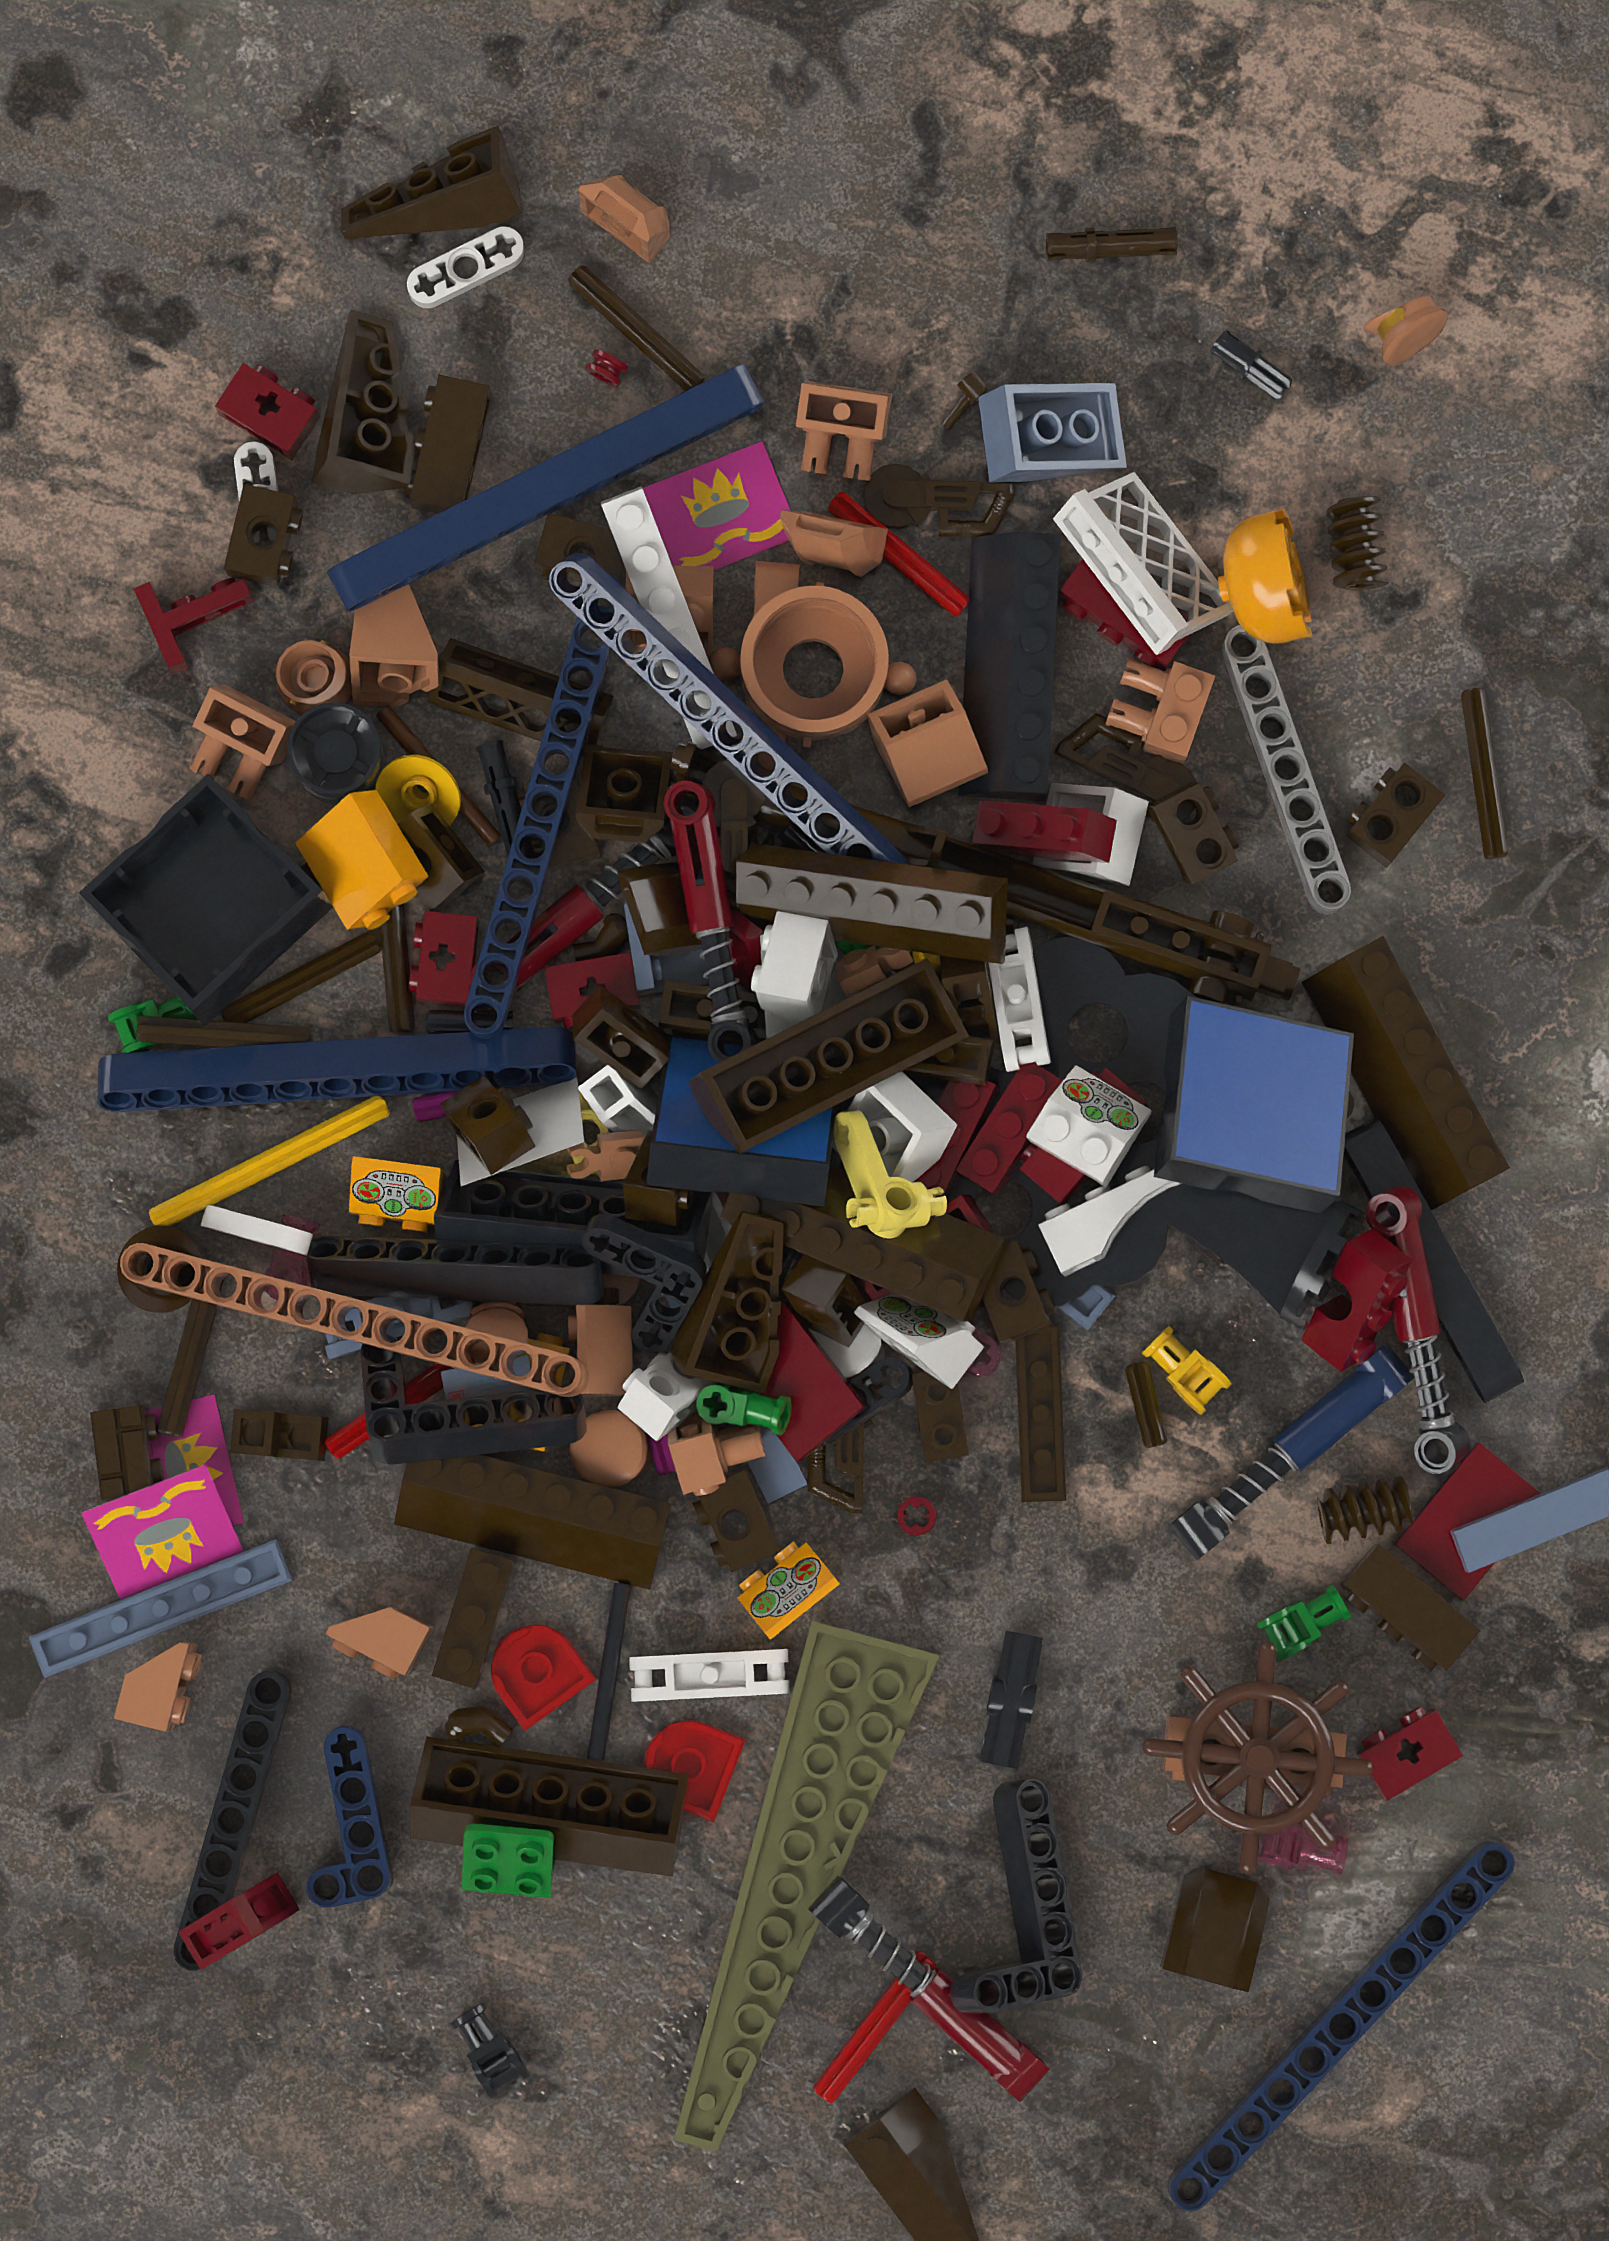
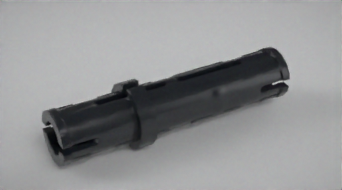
[476,740,535,859]

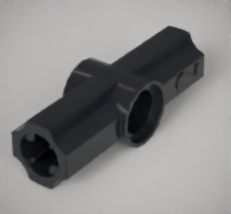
[980,1630,1043,1769]

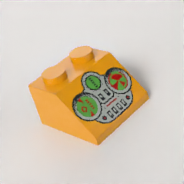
[349,1156,446,1233]
[737,1541,840,1640]

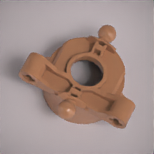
[709,561,917,770]

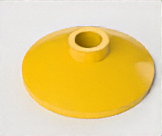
[376,755,461,826]

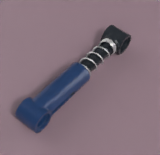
[1168,1343,1414,1560]

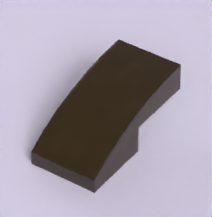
[230,1409,329,1461]

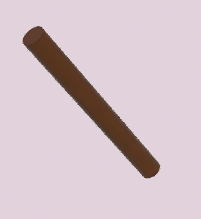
[376,705,502,847]

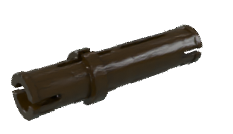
[1046,227,1178,263]

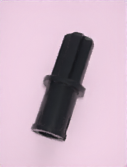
[1210,330,1293,399]
[426,1010,513,1034]

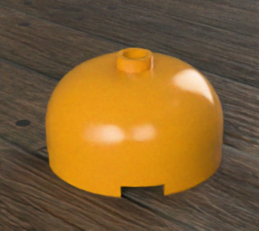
[1218,508,1312,644]

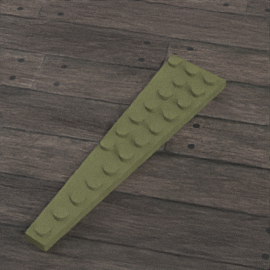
[673,1621,940,2152]

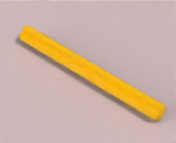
[149,1096,390,1226]

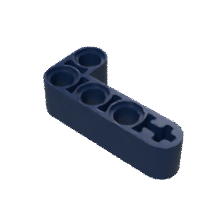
[306,1726,393,1908]

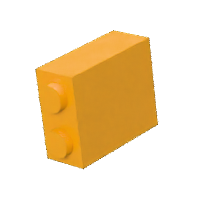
[295,790,429,930]

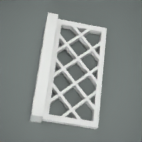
[1053,472,1233,655]

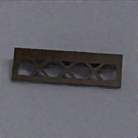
[428,638,614,757]

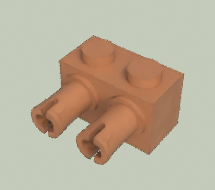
[796,381,893,480]
[1105,658,1215,765]
[189,685,296,800]
[668,1413,766,1496]

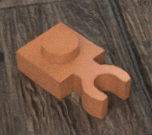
[835,946,913,997]
[567,1130,644,1181]

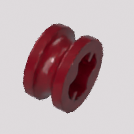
[584,349,628,387]
[897,1496,937,1536]

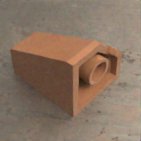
[349,584,439,708]

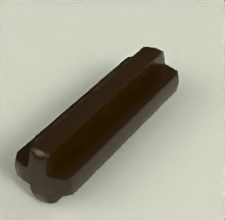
[1125,1361,1167,1448]

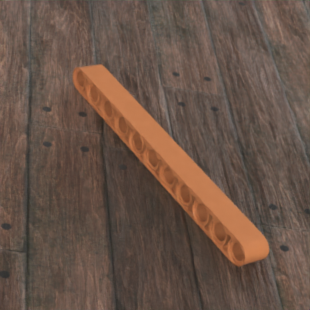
[120,1243,589,1397]

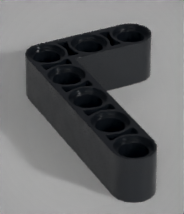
[360,1334,587,1465]
[950,1779,1082,2014]

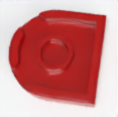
[491,1625,597,1731]
[644,1720,746,1823]

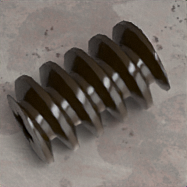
[1326,496,1389,591]
[1317,1476,1413,1544]

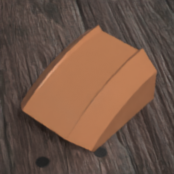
[578,175,670,264]
[780,510,888,577]

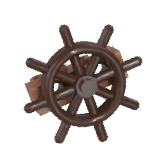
[1142,1641,1374,1874]

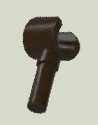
[941,371,987,430]

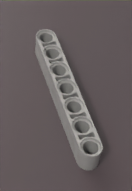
[1221,625,1351,915]

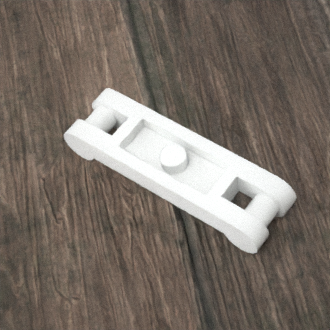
[988,927,1051,1072]
[629,1649,790,1702]

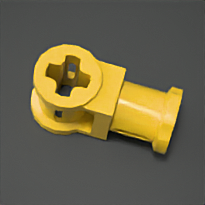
[1142,1326,1232,1415]

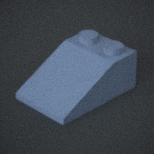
[978,383,1127,482]

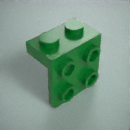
[462,1824,555,1898]

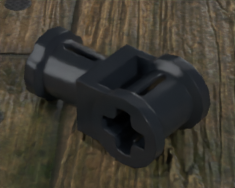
[449,2002,530,2099]

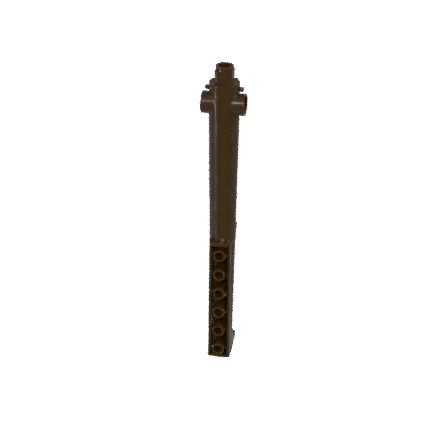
[670,742,1300,1006]

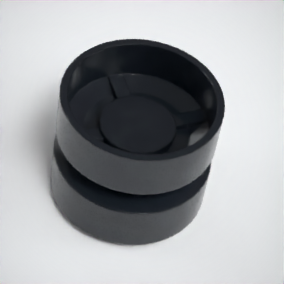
[287,702,386,804]

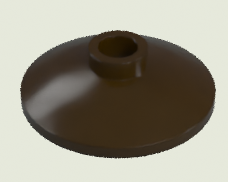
[117,1225,203,1313]

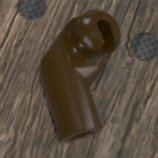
[573,913,629,962]
[445,1706,513,1747]

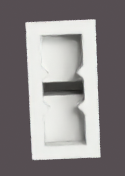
[617,1351,718,1441]

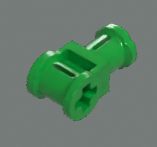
[107,997,197,1054]
[696,1383,792,1435]
[1256,1584,1351,1662]

